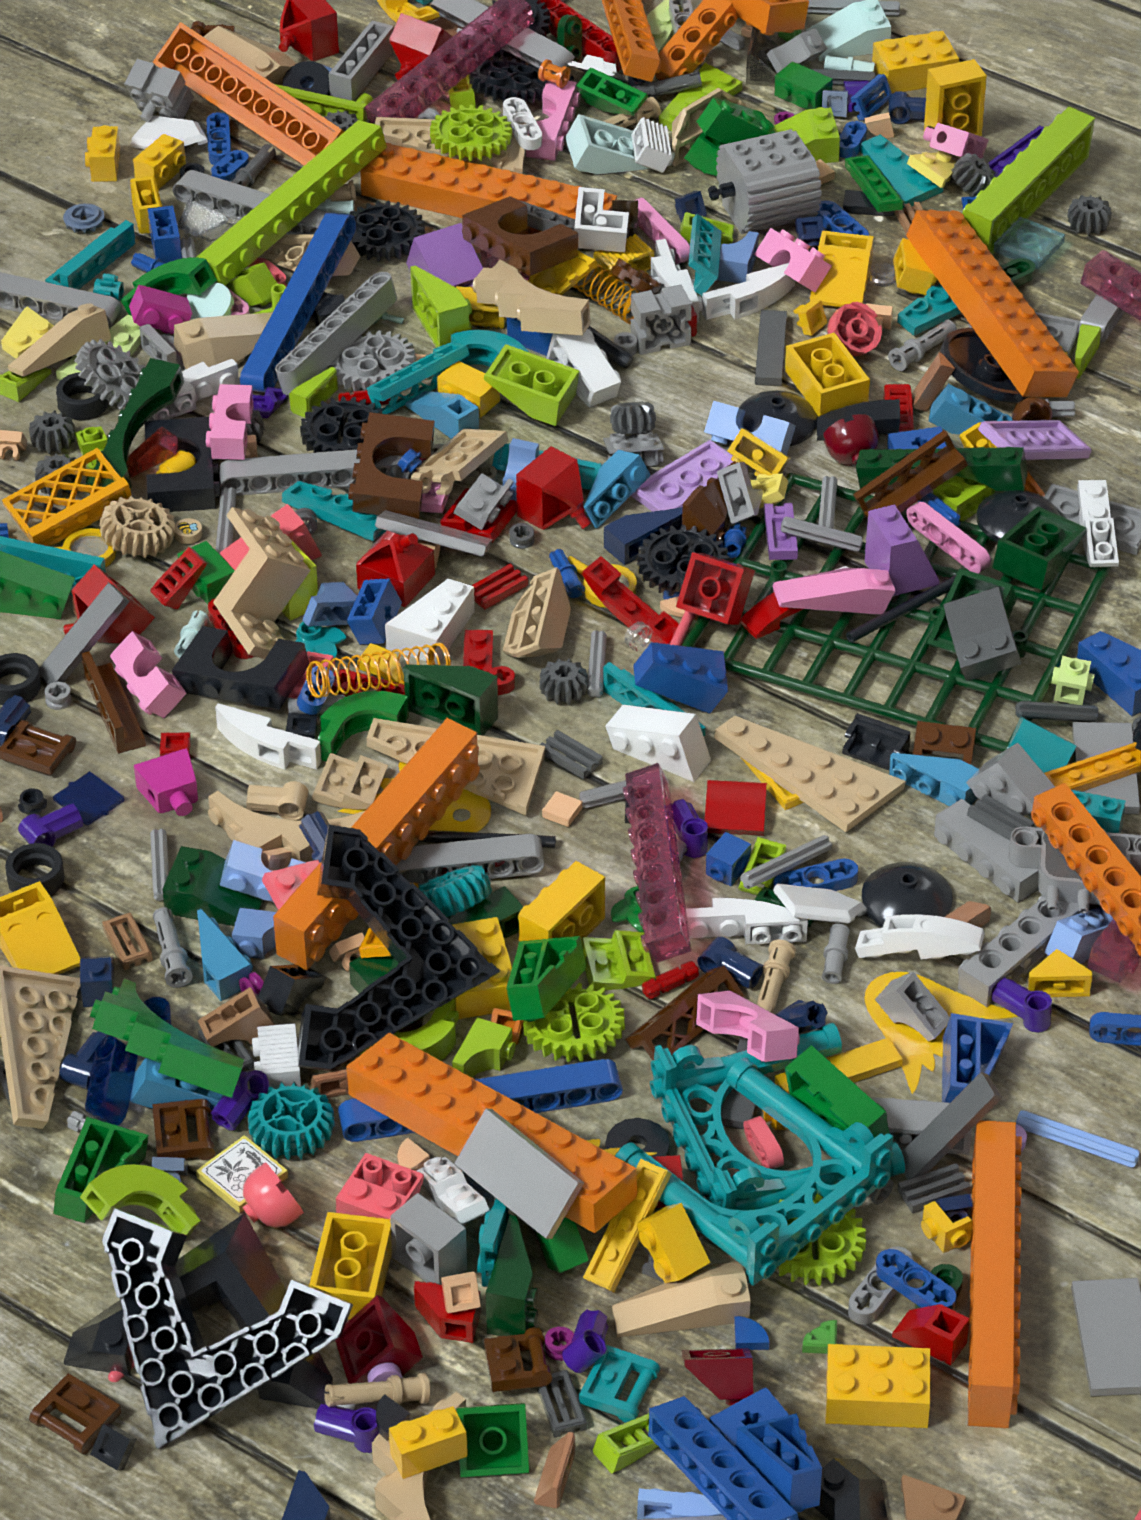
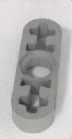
[848,1246,913,1325]

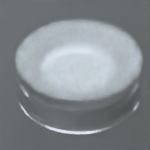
[870,263,896,287]
[624,621,652,651]

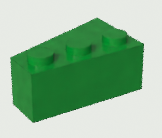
[696,97,776,144]
[0,551,75,619]
[507,936,586,1022]
[785,1045,889,1138]
[53,1117,149,1223]

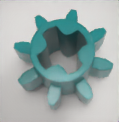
[93,273,124,301]

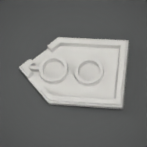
[131,115,208,149]
[773,884,867,924]

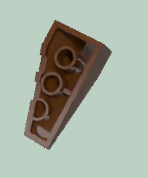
[682,461,738,546]

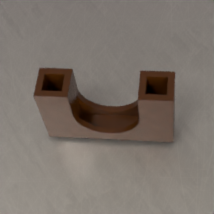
[462,196,578,276]
[348,412,435,519]

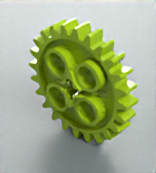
[430,104,512,161]
[523,983,625,1062]
[760,1194,866,1286]

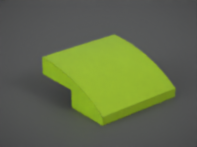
[581,930,655,990]

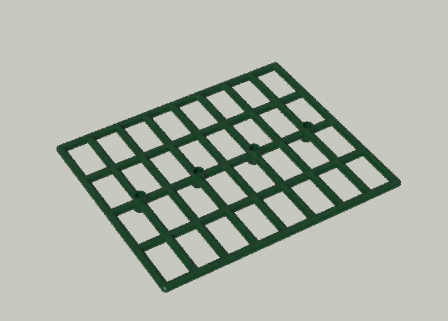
[682,473,1111,752]

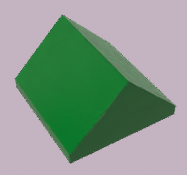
[456,1403,529,1477]

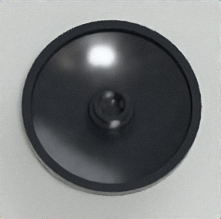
[940,328,1030,403]

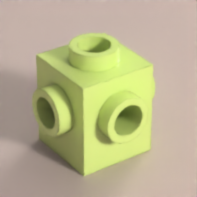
[1051,656,1095,705]

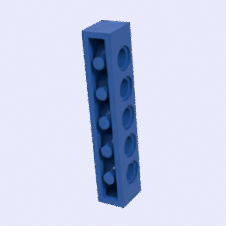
[648,1396,799,1520]

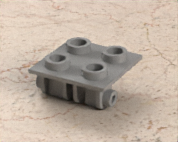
[603,431,664,466]

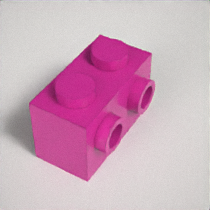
[129,284,192,334]

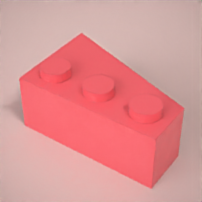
[219,504,322,570]

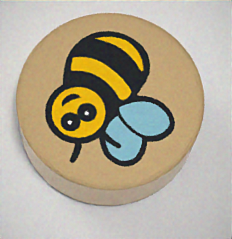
[175,518,202,544]

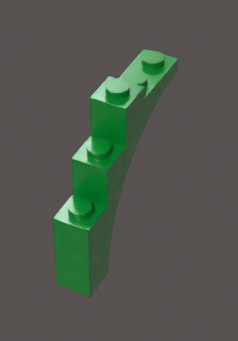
[90,979,244,1098]

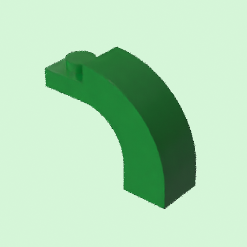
[121,257,217,315]
[318,691,409,762]
[509,1209,589,1273]

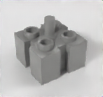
[124,59,194,122]
[631,284,692,355]

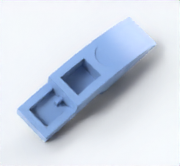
[637,1488,722,1519]

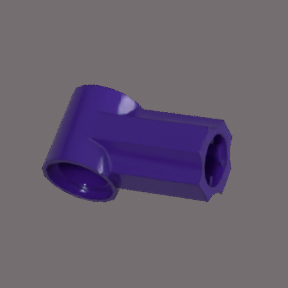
[667,799,708,858]
[18,803,83,847]
[992,977,1052,1033]
[211,1070,269,1131]
[562,1309,609,1373]
[314,1402,379,1453]

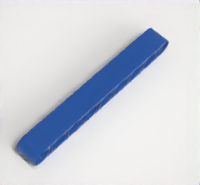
[240,213,356,393]
[338,1059,623,1142]

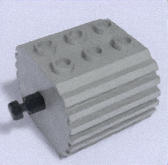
[708,129,822,234]

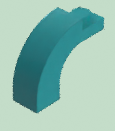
[433,330,529,371]

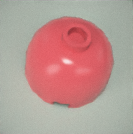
[827,302,882,357]
[242,1162,304,1228]

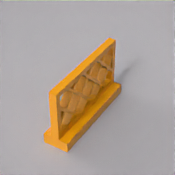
[2,448,132,546]

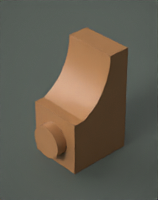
[198,987,275,1047]

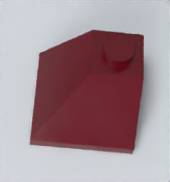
[335,1295,423,1384]
[681,1348,754,1405]

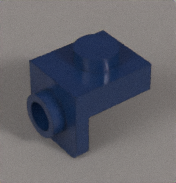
[795,216,824,252]

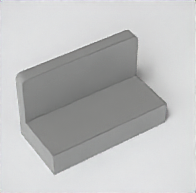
[140,324,185,370]

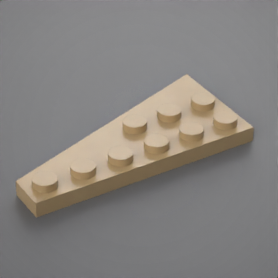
[375,117,525,174]
[714,716,906,832]
[366,718,545,816]
[0,965,81,1129]

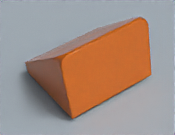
[491,1008,524,1045]

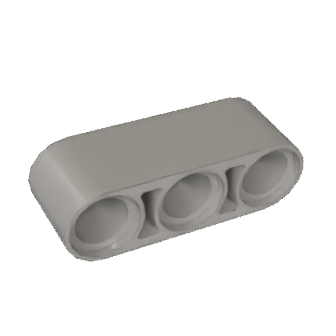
[1078,282,1132,342]

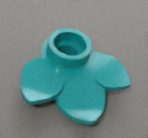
[296,622,346,658]

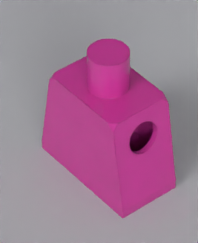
[134,748,198,816]

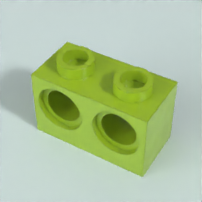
[933,476,995,521]

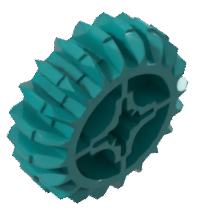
[418,865,492,917]
[248,1081,335,1161]

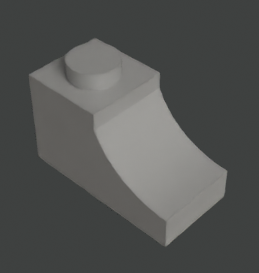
[767,28,827,73]
[875,972,950,1041]

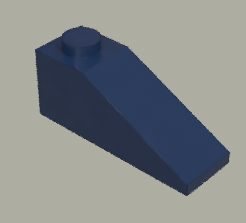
[604,507,682,565]

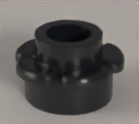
[18,788,47,815]

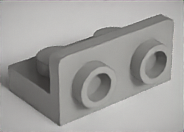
[454,473,514,530]

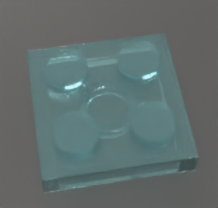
[994,217,1065,269]

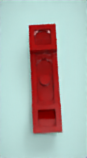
[582,556,679,644]
[740,592,803,640]

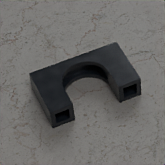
[144,417,220,512]
[172,626,309,710]

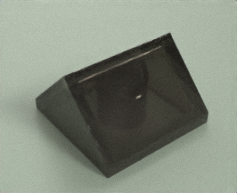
[746,27,778,87]

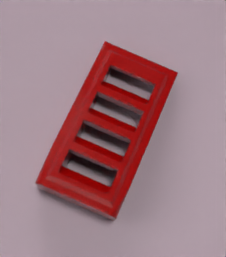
[883,384,914,435]
[150,547,207,610]

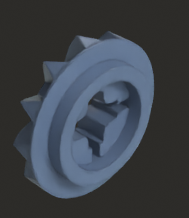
[63,204,105,233]

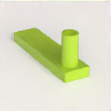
[275,84,374,122]

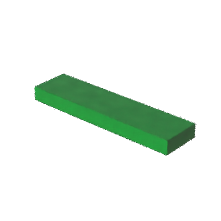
[845,155,903,213]

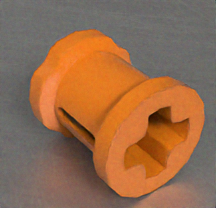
[538,59,571,88]

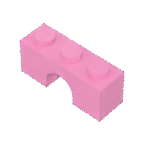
[754,228,831,292]
[206,384,254,460]
[110,631,187,718]

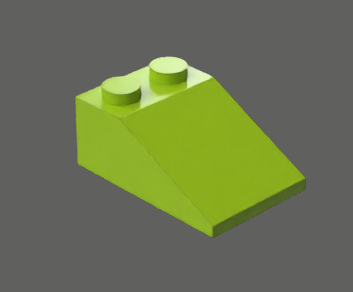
[773,107,840,163]
[410,265,472,348]
[484,344,580,426]

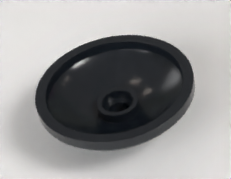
[739,390,817,446]
[976,490,1060,541]
[861,862,953,927]

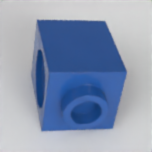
[706,832,751,886]

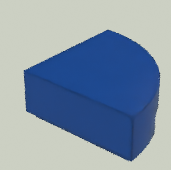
[734,1316,769,1350]

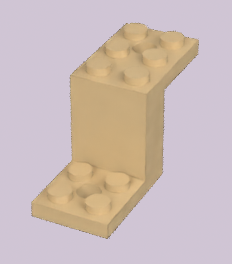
[213,507,310,659]

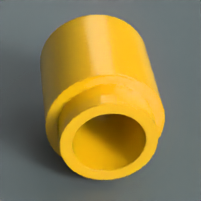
[156,450,197,474]

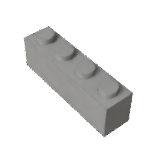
[329,20,394,101]
[934,799,1039,903]
[870,1097,972,1155]

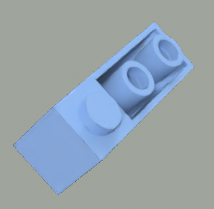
[1044,906,1119,964]

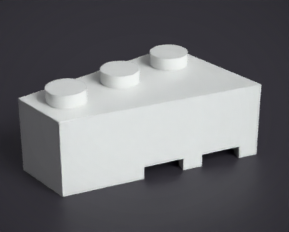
[546,329,621,408]
[385,579,475,665]
[605,705,711,782]

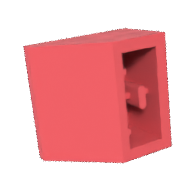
[336,1153,424,1219]

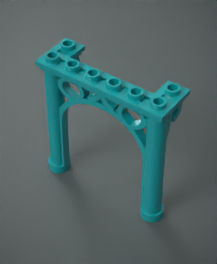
[650,1023,905,1210]
[615,1058,893,1286]

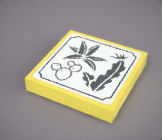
[196,1135,288,1213]

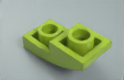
[75,426,108,470]

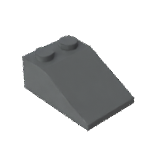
[943,587,1022,681]

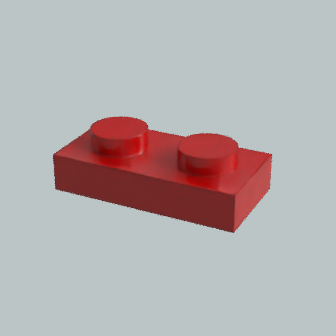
[463,630,493,670]

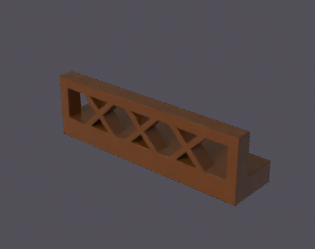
[853,430,968,519]
[81,651,146,754]
[625,965,745,1060]

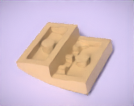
[311,753,388,809]

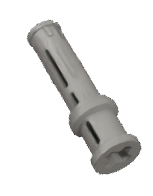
[888,320,957,371]
[153,907,193,988]

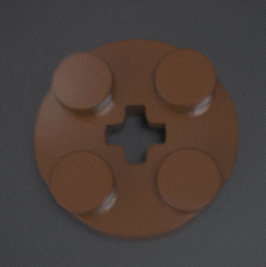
[611,258,663,295]

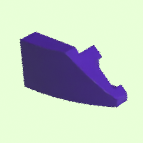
[844,81,869,112]
[253,387,288,419]

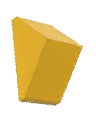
[1027,949,1092,997]

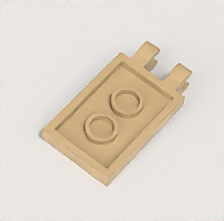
[411,429,509,495]

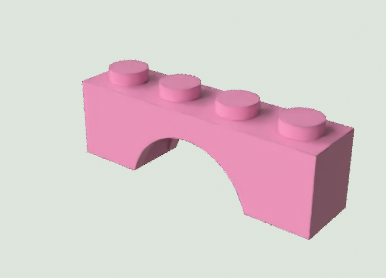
[526,81,581,161]
[696,991,800,1062]

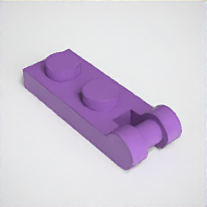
[764,503,798,560]

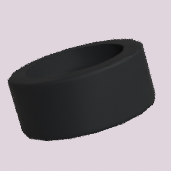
[56,372,108,420]
[0,653,41,705]
[5,843,65,896]

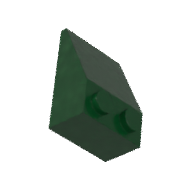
[992,506,1087,590]
[927,568,1017,655]
[403,664,498,736]
[162,846,265,926]
[485,1215,538,1336]

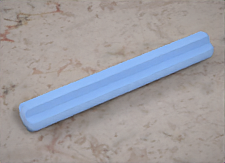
[1016,1110,1140,1168]

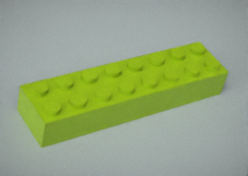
[962,106,1095,255]

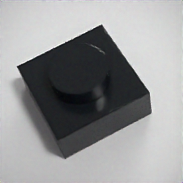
[286,713,318,740]
[90,1423,137,1471]

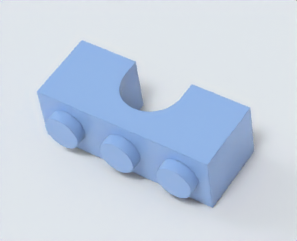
[704,401,796,455]
[220,840,306,902]

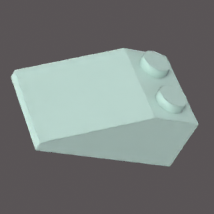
[806,0,891,61]
[565,114,650,175]

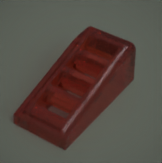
[127,427,178,478]

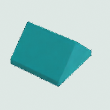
[1007,716,1076,773]

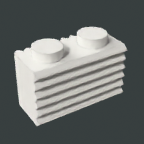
[631,117,675,173]
[252,1023,301,1089]

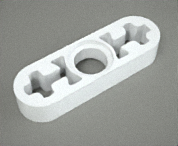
[503,97,542,150]

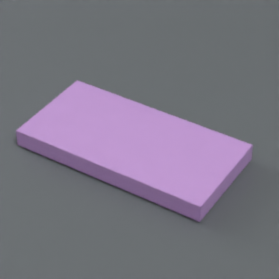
[978,420,1092,460]
[631,440,748,511]

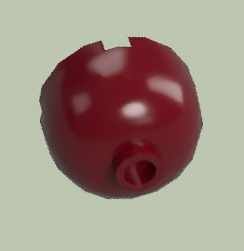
[823,414,879,466]

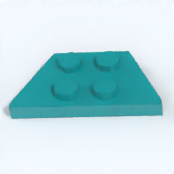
[477,1198,511,1287]

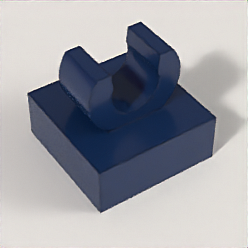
[674,191,707,222]
[935,1194,973,1220]

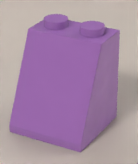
[406,223,483,288]
[865,505,939,596]

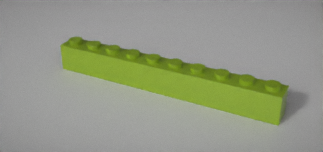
[197,120,387,286]

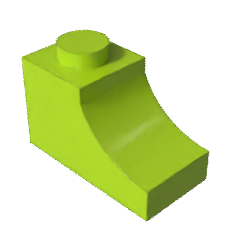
[225,262,278,306]
[452,1017,516,1078]

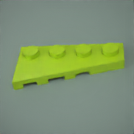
[659,63,743,131]

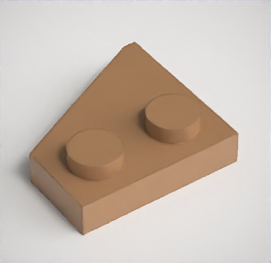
[901,1475,966,1520]

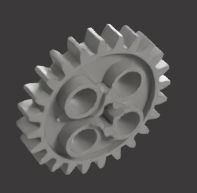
[329,330,416,391]
[74,339,146,410]

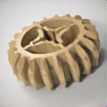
[99,496,176,558]

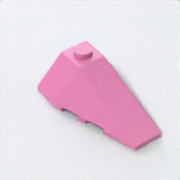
[772,568,895,615]

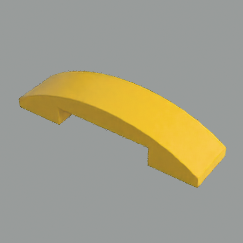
[377,0,440,23]

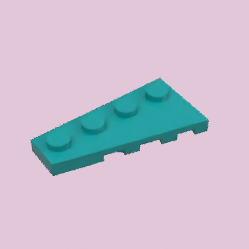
[860,134,943,208]
[897,284,961,336]
[282,481,387,541]

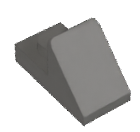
[717,462,763,524]

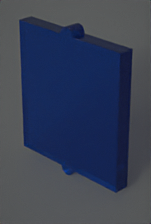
[53,771,124,826]

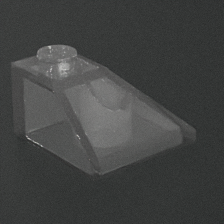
[177,199,238,243]

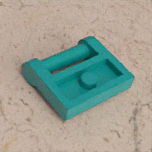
[579,1345,661,1423]

